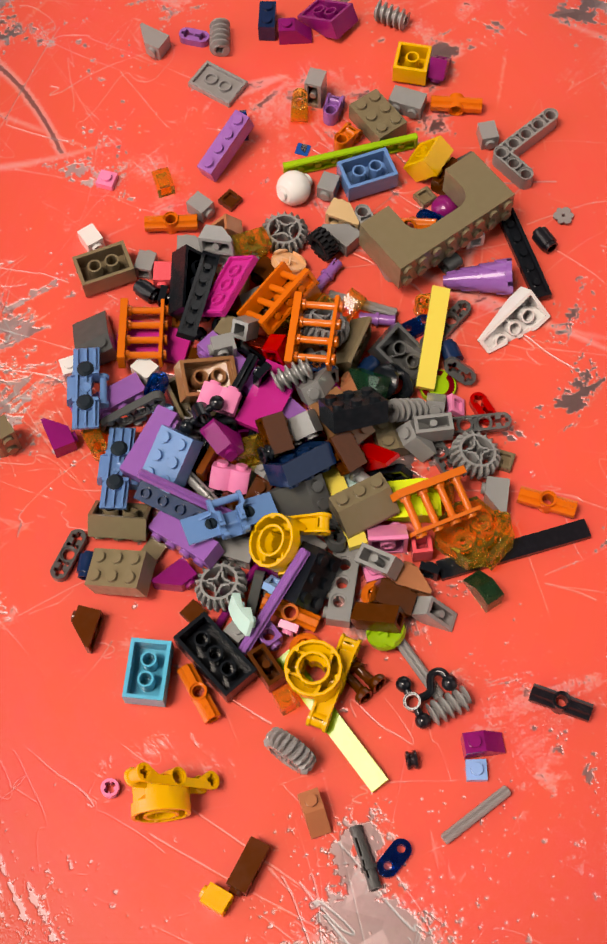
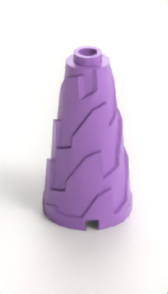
[443,258,513,295]

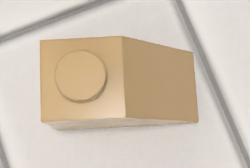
[325,198,359,230]

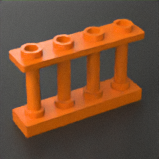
[236,261,318,335]
[284,291,344,371]
[117,298,169,368]
[390,465,482,540]

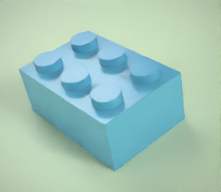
[122,637,174,707]

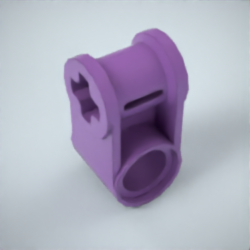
[323,92,345,126]

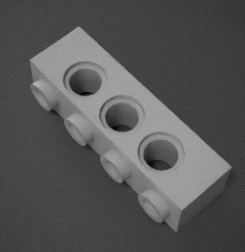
[322,545,359,628]

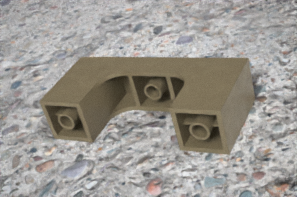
[359,152,515,289]

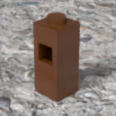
[350,602,406,633]
[226,836,271,897]

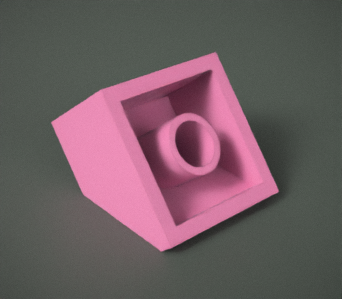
[366,522,408,554]

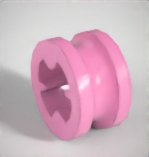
[100,778,120,799]

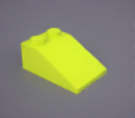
[385,478,442,523]

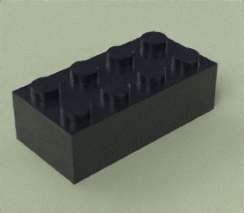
[173,611,258,703]

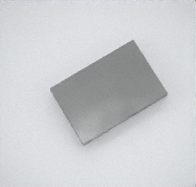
[188,60,248,108]

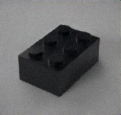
[318,386,389,434]
[283,541,342,615]

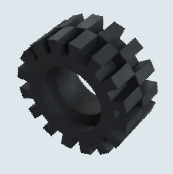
[307,226,339,261]

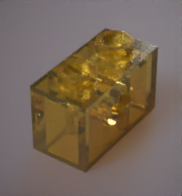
[231,226,272,257]
[225,433,264,467]

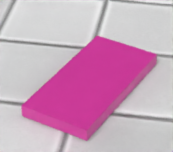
[202,255,259,317]
[115,319,192,364]
[235,359,295,433]

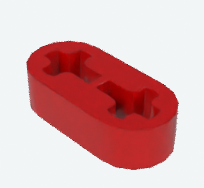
[469,392,496,426]

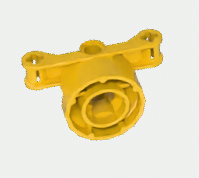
[249,512,332,577]
[283,633,362,733]
[124,762,219,823]

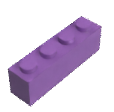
[197,110,254,182]
[69,372,147,432]
[119,404,181,483]
[147,511,225,570]

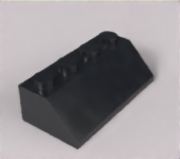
[168,244,212,322]

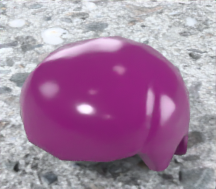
[431,195,458,219]

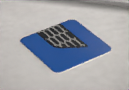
[295,143,311,156]

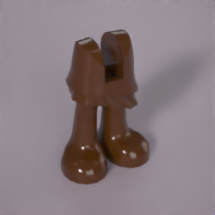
[346,657,387,705]

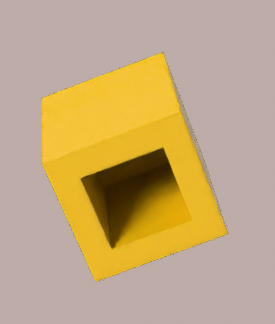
[199,882,234,917]

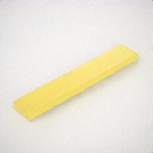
[415,285,451,392]
[322,464,368,551]

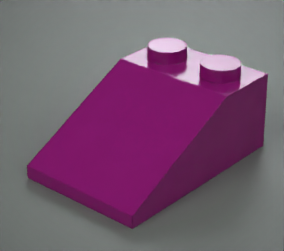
[297,0,358,39]

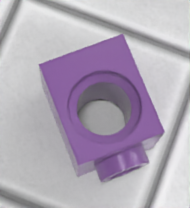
[257,620,283,652]

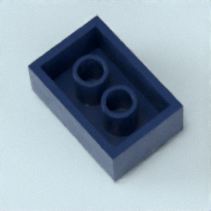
[262,440,337,489]

